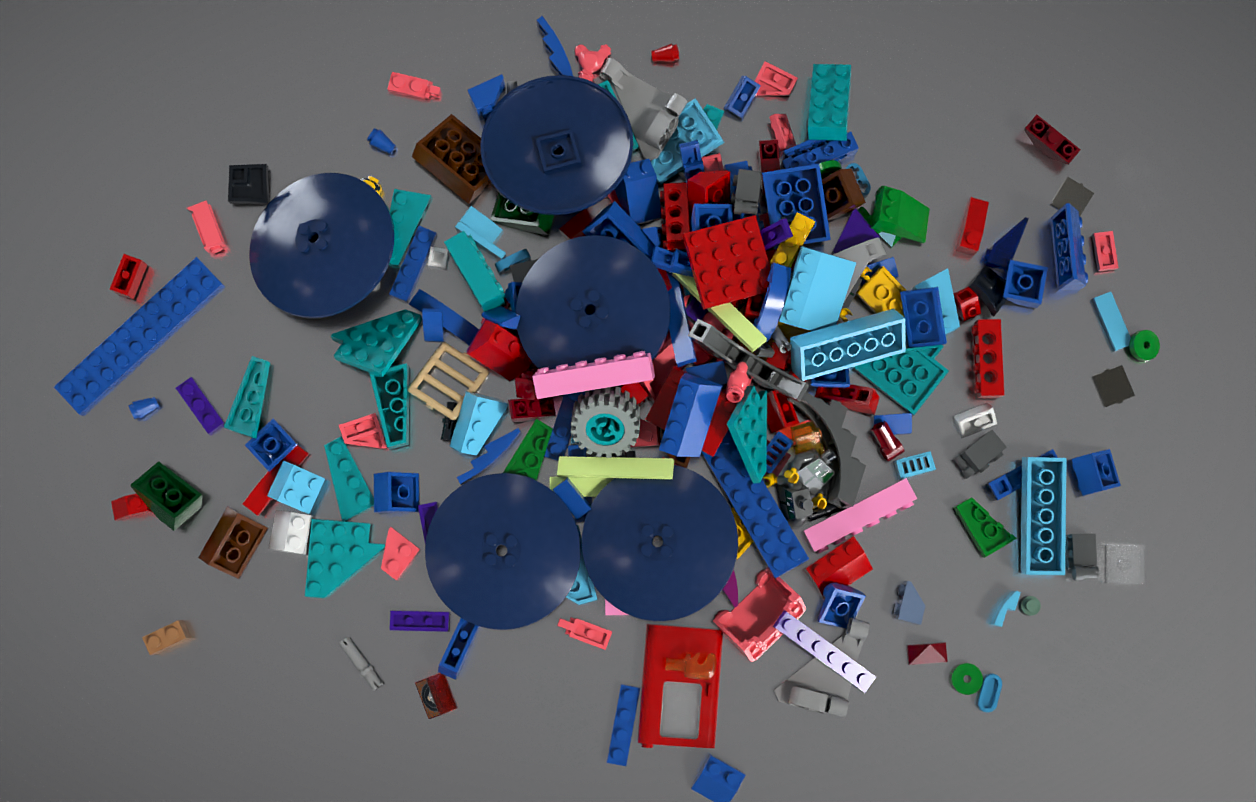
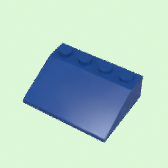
[762,164,831,249]
[1051,203,1088,291]

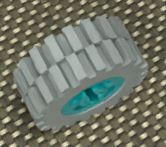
[571,386,641,458]

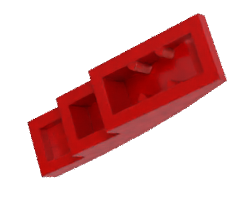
[243,445,309,516]

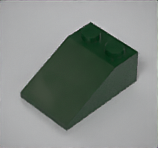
[490,192,554,235]
[131,461,202,531]

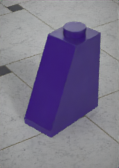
[831,209,880,255]

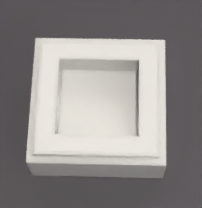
[427,246,449,269]

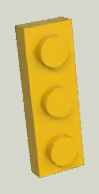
[770,212,815,268]

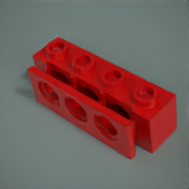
[660,182,690,252]
[971,319,1004,398]

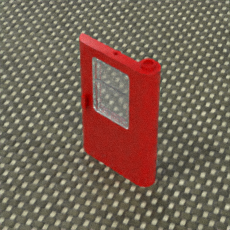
[638,624,723,748]

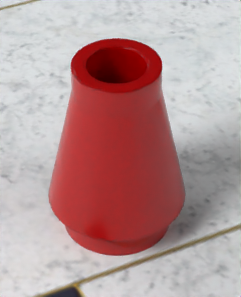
[651,43,680,62]

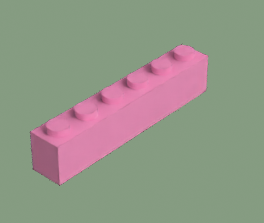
[532,351,655,399]
[802,478,917,553]

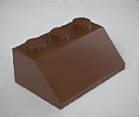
[198,506,267,579]

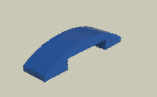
[753,262,791,342]
[409,289,479,346]
[988,449,1058,500]

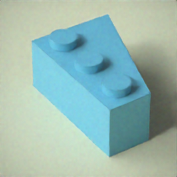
[912,268,960,335]
[450,391,509,456]

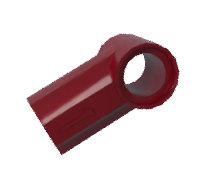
[871,421,905,462]

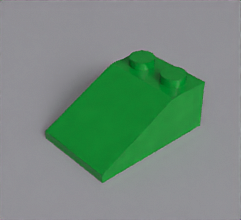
[871,186,930,243]

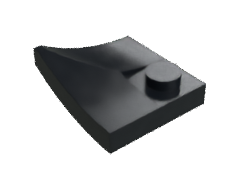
[228,164,270,205]
[969,265,1007,317]

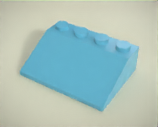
[779,246,856,331]

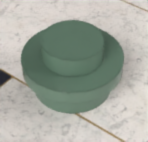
[1021,596,1041,616]

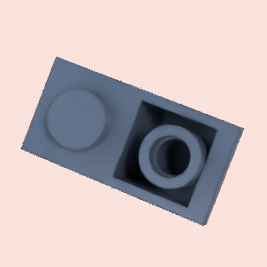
[894,581,925,625]

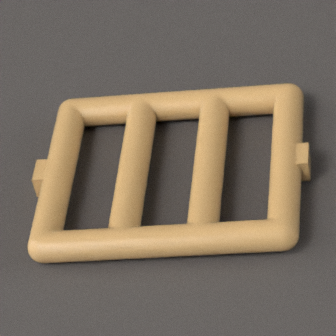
[408,342,489,420]

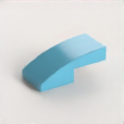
[459,206,503,243]
[990,591,1021,627]

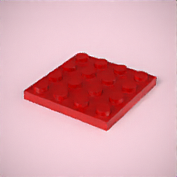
[682,215,771,310]

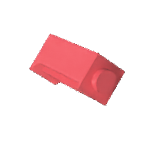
[186,201,226,253]

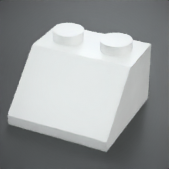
[269,510,314,555]

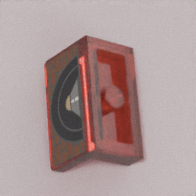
[415,673,457,719]

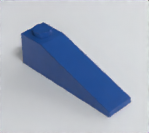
[438,618,479,680]

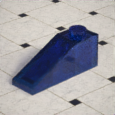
[983,217,1029,274]

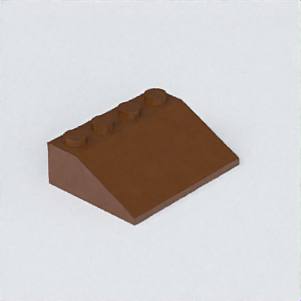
[412,114,491,204]

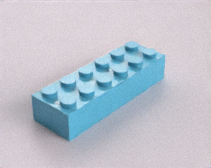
[790,309,906,381]
[1020,457,1067,575]

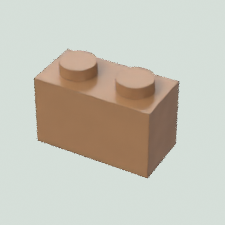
[142,620,192,655]

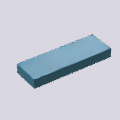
[455,222,506,260]
[1092,292,1131,351]

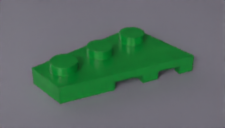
[954,497,1017,558]

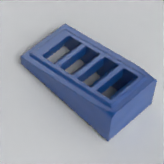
[766,431,794,473]

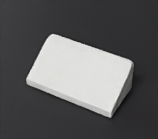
[953,403,997,438]

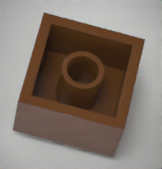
[822,168,866,220]

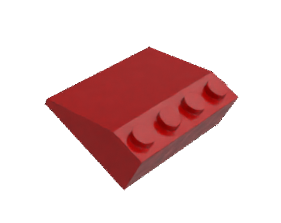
[645,366,738,457]

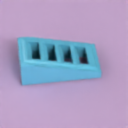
[893,451,936,480]

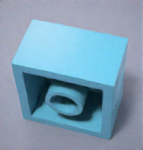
[267,460,325,514]

